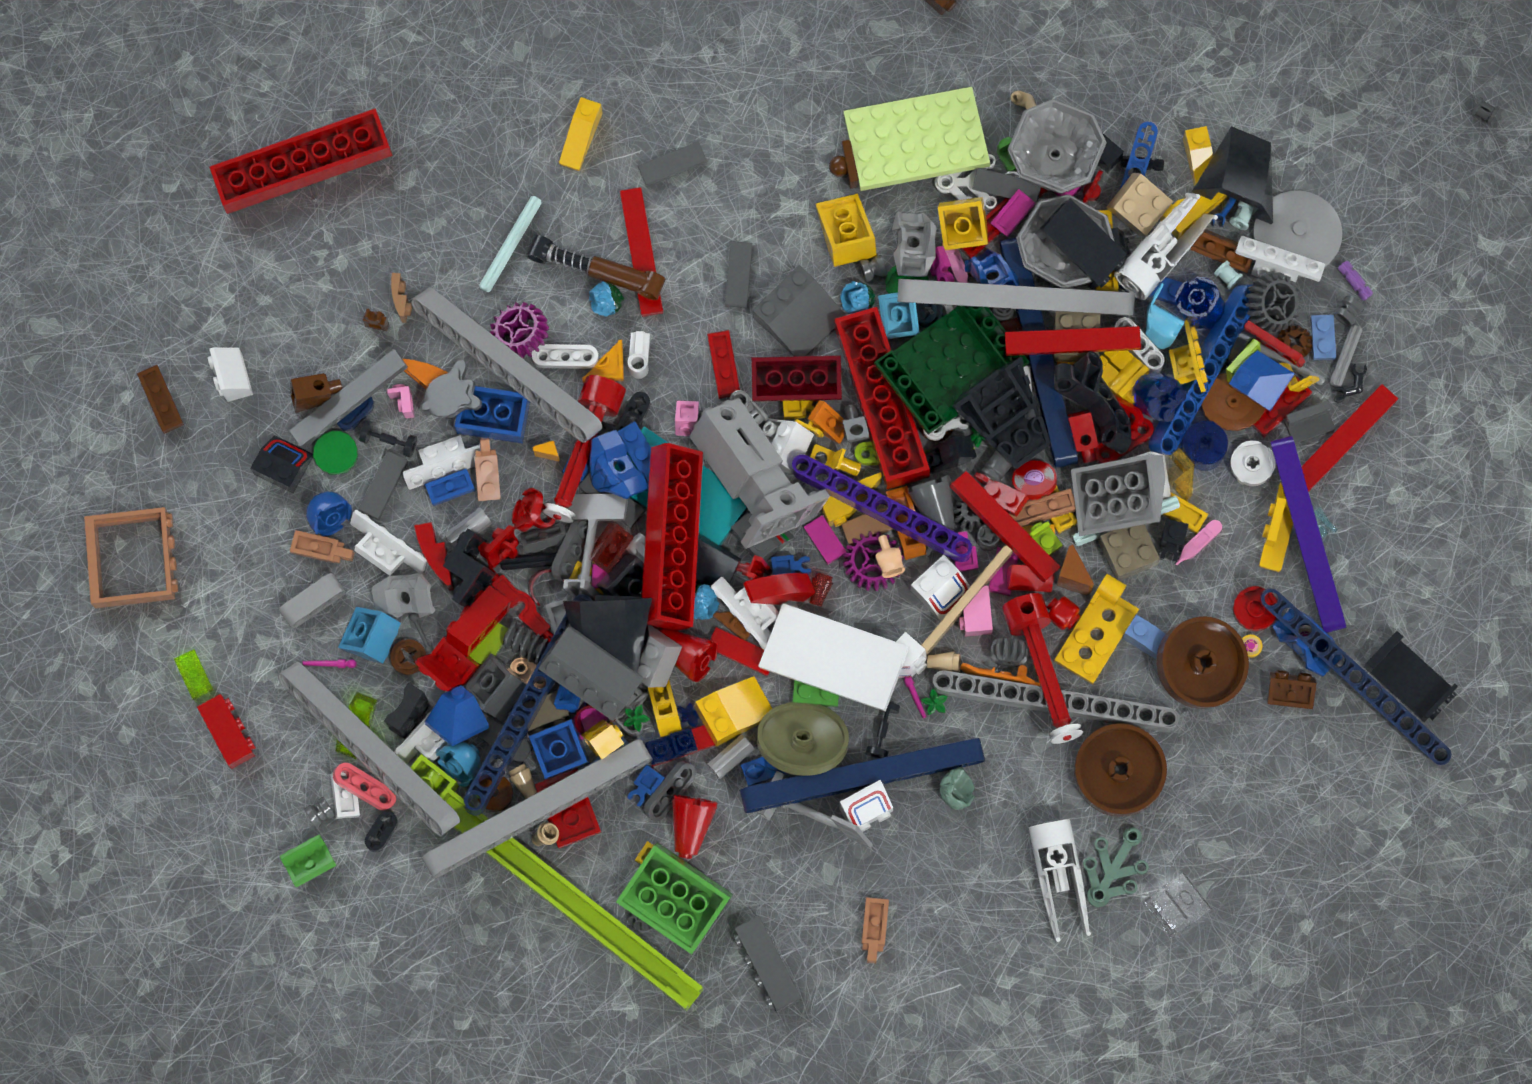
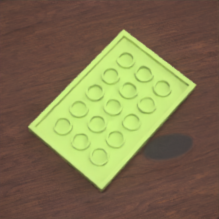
[844,87,990,191]

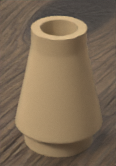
[927,651,961,672]
[509,764,538,799]
[532,822,559,846]

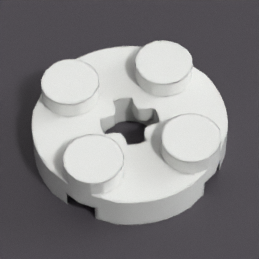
[1230,441,1276,486]

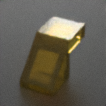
[1171,448,1194,502]

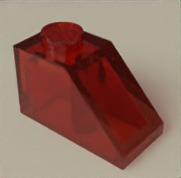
[590,523,634,574]

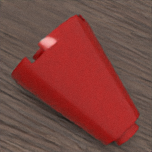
[658,628,718,682]
[672,795,718,859]

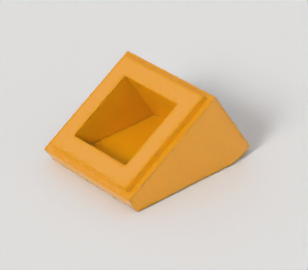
[532,440,560,461]

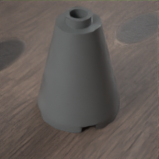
[907,475,955,539]

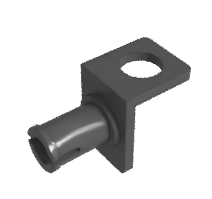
[843,405,870,443]

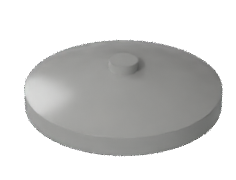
[1253,191,1342,277]

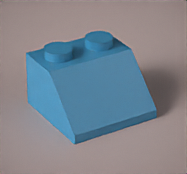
[338,607,401,664]

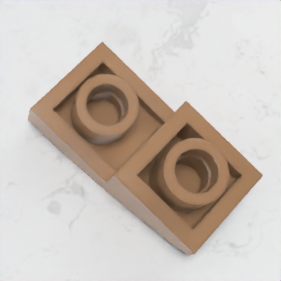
[391,273,412,323]
[841,508,893,546]

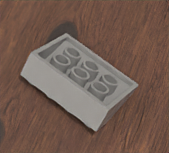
[1071,454,1165,536]

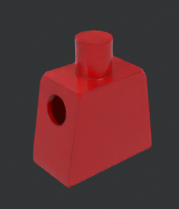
[1067,410,1099,463]

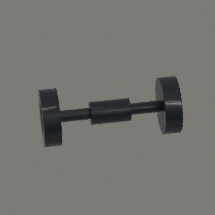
[359,420,417,458]
[865,702,900,759]

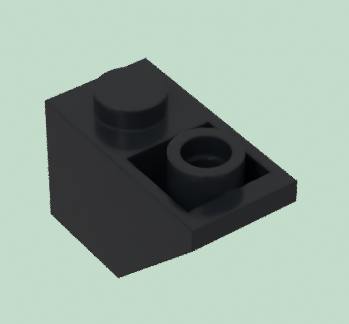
[924,436,977,474]

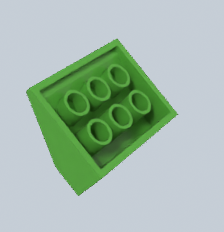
[616,842,733,954]

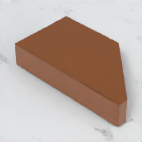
[713,612,752,641]

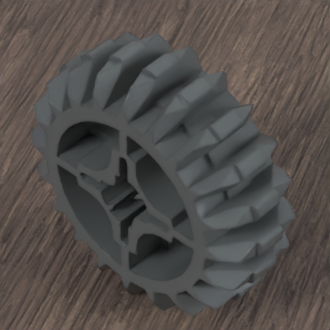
[1245,272,1301,332]

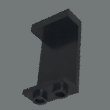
[1035,198,1127,289]
[1364,631,1458,723]

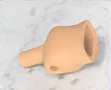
[875,535,905,578]

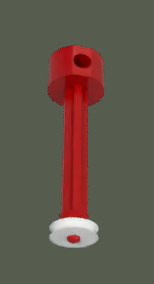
[542,375,626,523]
[1002,593,1083,744]

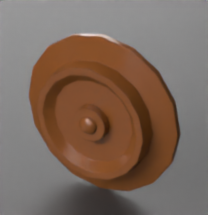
[1201,373,1265,431]

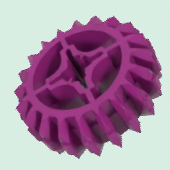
[489,302,549,359]
[843,531,904,591]

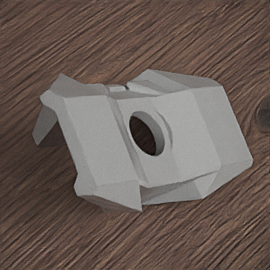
[892,211,936,277]
[372,572,435,618]

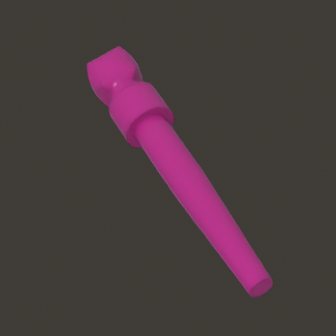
[303,659,357,668]
[904,677,927,719]

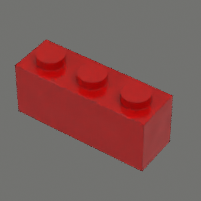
[446,585,511,657]
[197,694,256,769]

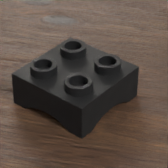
[384,683,429,739]

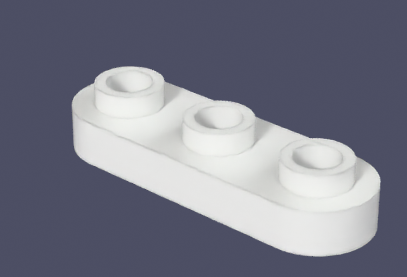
[532,344,599,369]

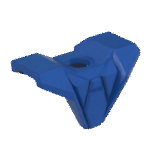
[965,249,1020,286]
[590,430,649,499]
[1272,608,1343,677]

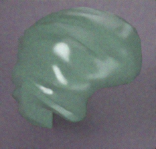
[940,767,975,810]

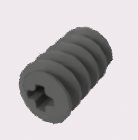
[503,621,548,666]

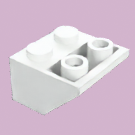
[208,347,253,402]
[762,418,814,473]

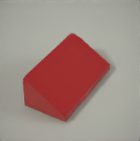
[1007,564,1054,593]

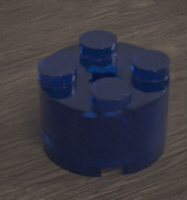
[1175,277,1225,329]
[1132,371,1187,422]
[1181,421,1228,471]

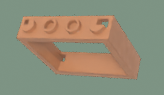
[84,507,178,608]

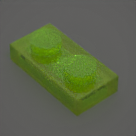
[174,649,214,700]

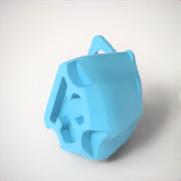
[1145,282,1185,349]

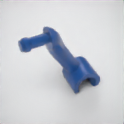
[1211,197,1236,227]

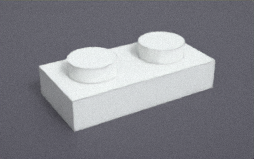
[330,772,360,819]

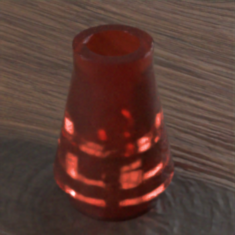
[809,572,833,607]

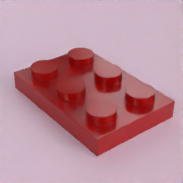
[535,768,602,849]

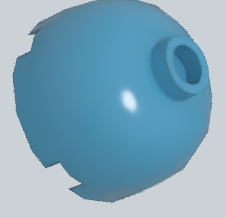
[436,742,481,787]

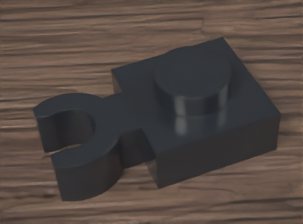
[1111,227,1131,255]

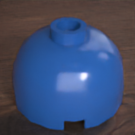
[306,491,352,537]

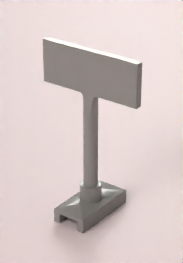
[563,494,628,601]
[757,771,873,848]

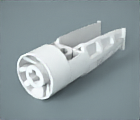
[1114,193,1218,300]
[1028,819,1091,942]

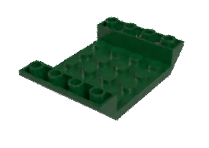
[874,305,1030,435]

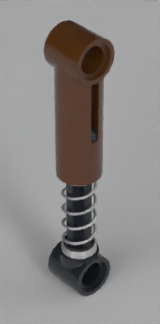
[525,234,666,300]

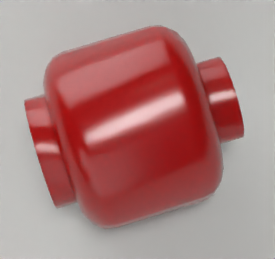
[1047,596,1081,630]

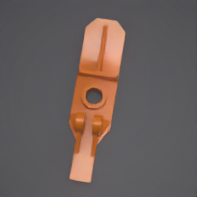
[960,663,1040,686]

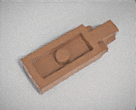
[474,438,501,501]
[290,530,355,563]
[862,897,889,964]

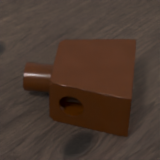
[290,373,342,413]

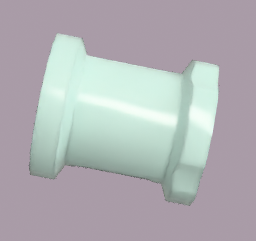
[1229,201,1254,230]
[1214,260,1243,290]

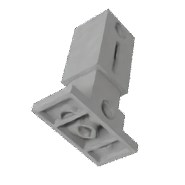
[689,398,830,549]

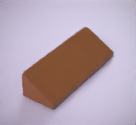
[1190,229,1253,273]

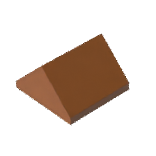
[1057,544,1094,596]

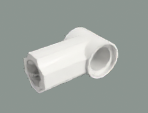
[628,331,650,379]

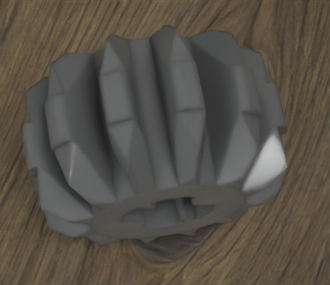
[954,500,985,533]
[990,637,1029,667]

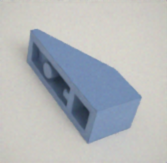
[1122,614,1165,660]

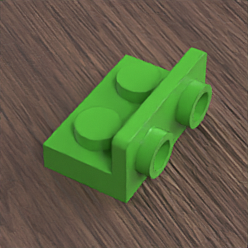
[793,680,839,708]

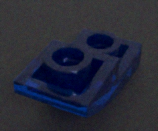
[645,728,698,765]

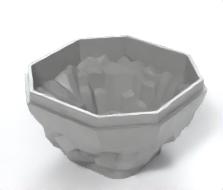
[1008,99,1107,194]
[1016,194,1115,289]

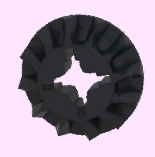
[916,303,945,328]

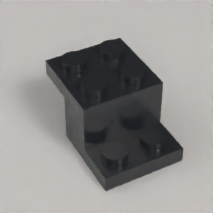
[443,528,496,607]

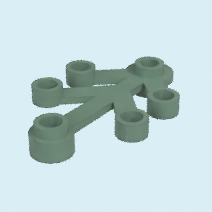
[1083,827,1149,908]

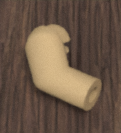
[1010,91,1037,110]

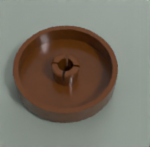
[1156,616,1249,709]
[1074,724,1167,817]

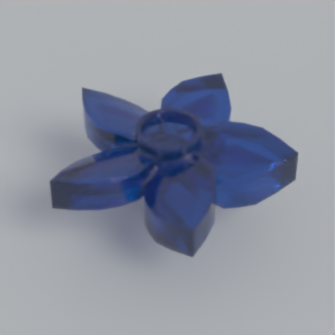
[677,703,700,727]

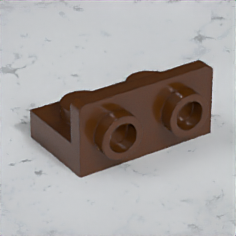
[1267,670,1317,709]

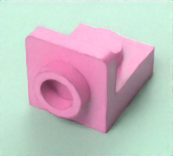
[387,384,414,418]
[675,401,699,436]

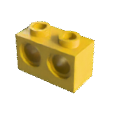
[581,719,624,759]

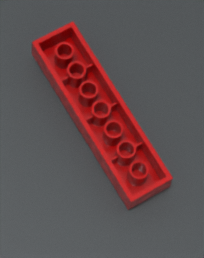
[209,108,393,214]
[834,307,930,490]
[642,443,703,631]

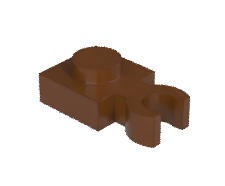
[363,309,389,332]

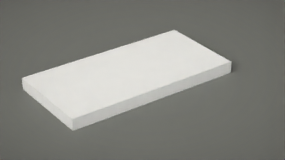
[759,603,909,712]

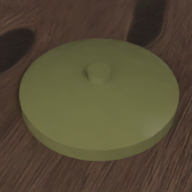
[757,702,849,776]

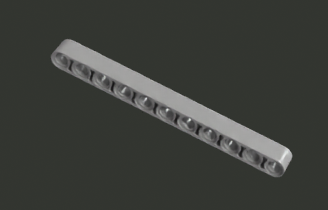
[897,279,1135,315]
[411,287,602,442]
[278,662,460,836]
[932,671,1179,732]
[422,739,652,878]

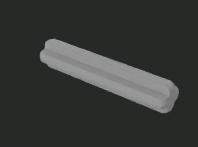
[1330,325,1362,387]

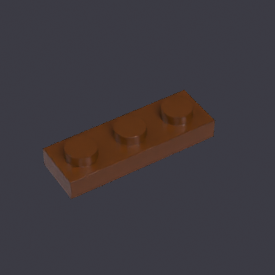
[137,365,184,434]

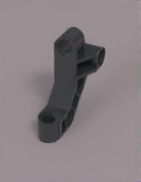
[1053,351,1131,454]

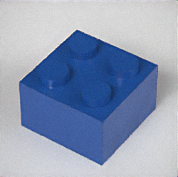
[529,720,590,779]

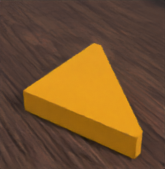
[582,340,624,383]

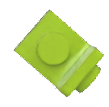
[1029,521,1063,555]

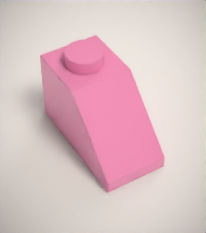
[959,586,993,637]

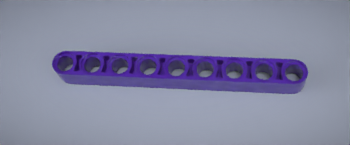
[1270,436,1347,633]
[792,454,972,563]

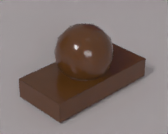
[829,140,859,189]

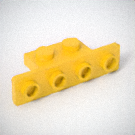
[1169,320,1208,393]
[1259,483,1293,572]

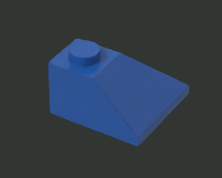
[1229,350,1295,411]
[425,685,489,747]

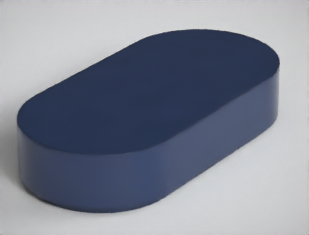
[337,397,374,431]

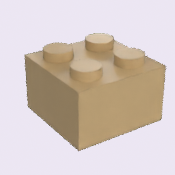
[1106,173,1173,236]

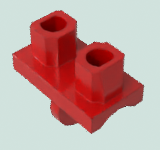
[478,525,519,568]

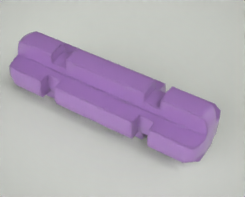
[1339,261,1373,301]

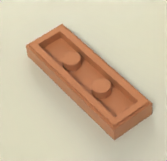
[1008,488,1076,527]

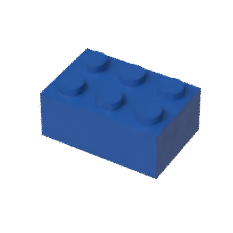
[455,386,530,444]

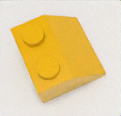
[938,197,988,250]

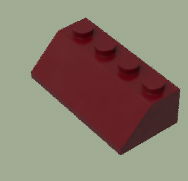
[751,355,842,402]

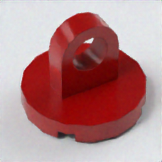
[512,488,556,532]

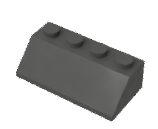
[538,625,644,721]

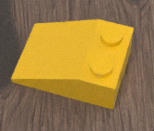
[815,194,877,267]
[694,676,772,747]

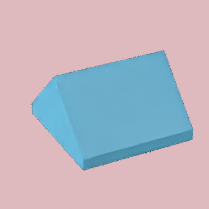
[878,292,919,339]

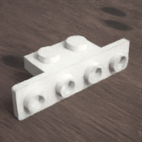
[1235,236,1325,282]
[403,435,481,490]
[350,510,427,576]
[711,577,779,650]
[394,712,448,764]

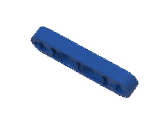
[1119,122,1158,190]

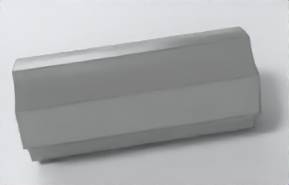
[444,508,492,548]
[708,734,754,779]

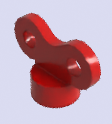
[1082,170,1104,204]

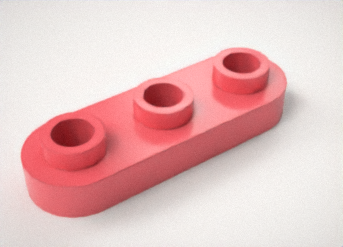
[333,763,396,811]

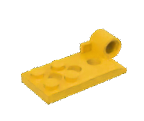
[1054,574,1139,685]

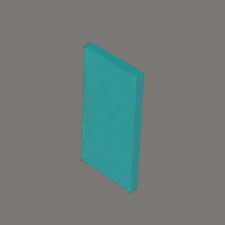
[614,426,748,547]

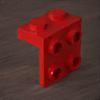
[415,636,480,691]

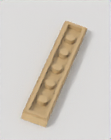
[921,546,1012,656]

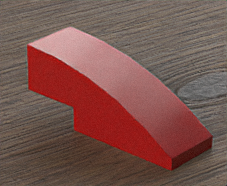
[414,522,454,591]
[743,573,815,605]

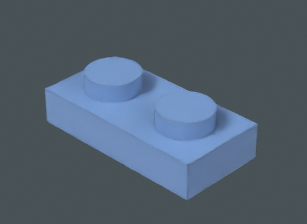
[1310,315,1336,361]

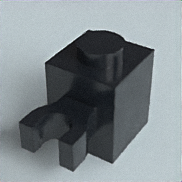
[1160,519,1189,564]

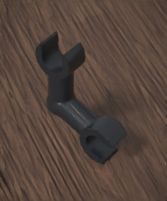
[1332,364,1367,403]

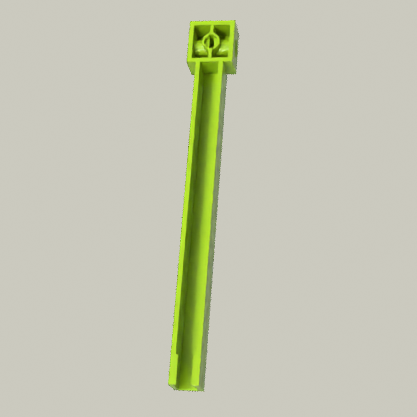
[410,754,703,1012]

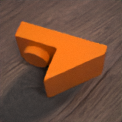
[808,400,845,444]

